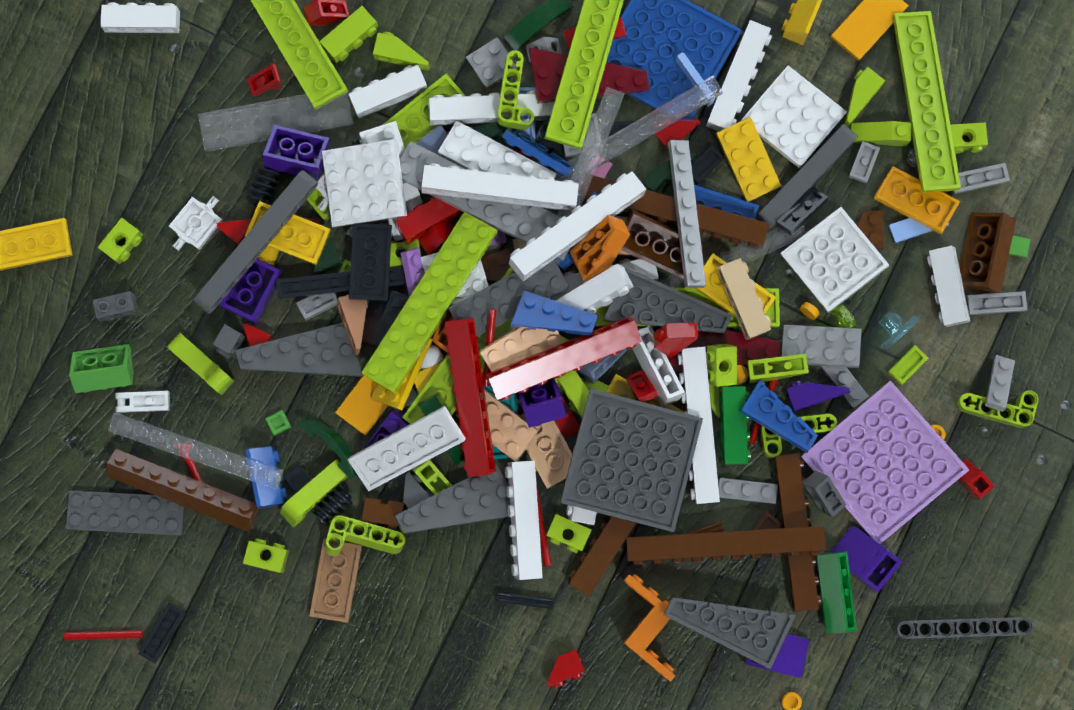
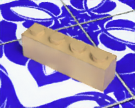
[716,258,771,340]

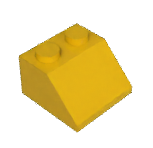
[781,0,822,45]

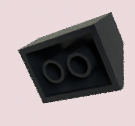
[361,290,409,348]

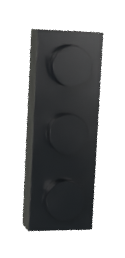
[776,187,828,236]
[138,603,187,664]

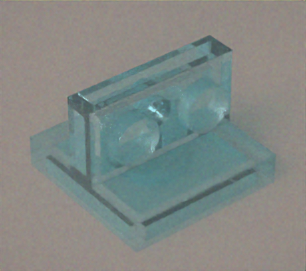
[878,311,920,351]

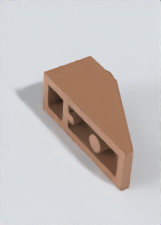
[337,295,368,356]

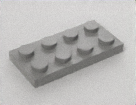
[782,325,862,368]

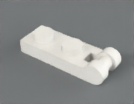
[115,391,170,413]

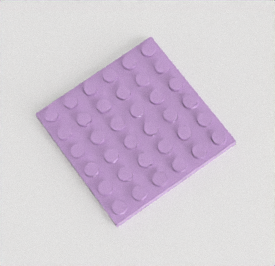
[801,380,969,544]

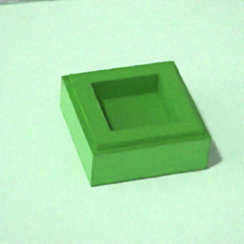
[1009,235,1031,258]
[265,410,292,436]

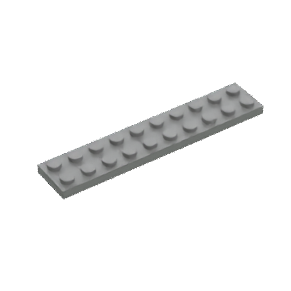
[400,141,569,262]

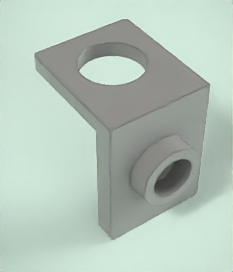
[526,37,562,63]

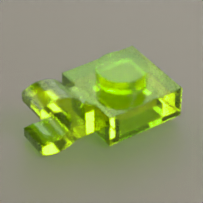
[830,303,856,328]

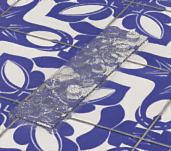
[198,87,353,152]

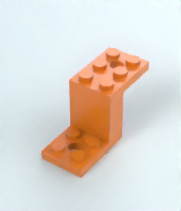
[623,574,675,682]

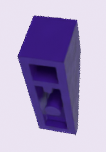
[787,381,851,411]

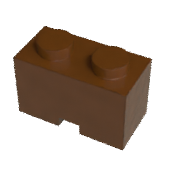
[362,498,405,530]

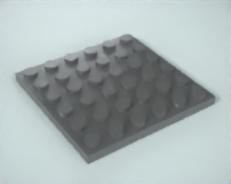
[560,388,703,532]

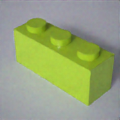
[319,6,378,63]

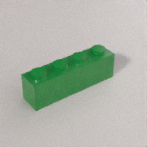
[719,386,751,465]
[817,552,857,634]

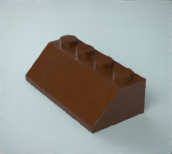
[621,209,703,279]
[960,212,1016,293]

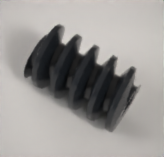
[246,168,281,207]
[311,484,353,527]

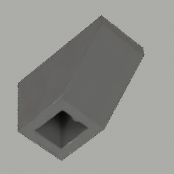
[403,472,434,508]

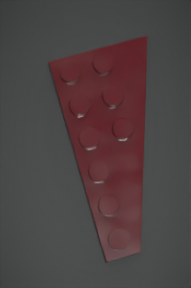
[529,48,650,104]
[661,327,781,373]

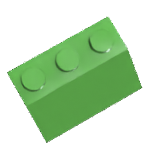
[69,344,134,393]

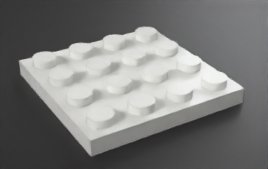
[741,66,847,169]
[322,139,407,227]
[780,207,889,313]

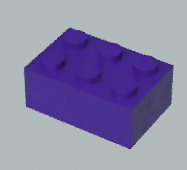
[263,125,330,181]
[219,259,283,325]
[518,377,566,428]

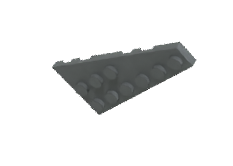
[603,268,732,333]
[235,323,363,377]
[394,463,510,534]
[663,597,796,669]

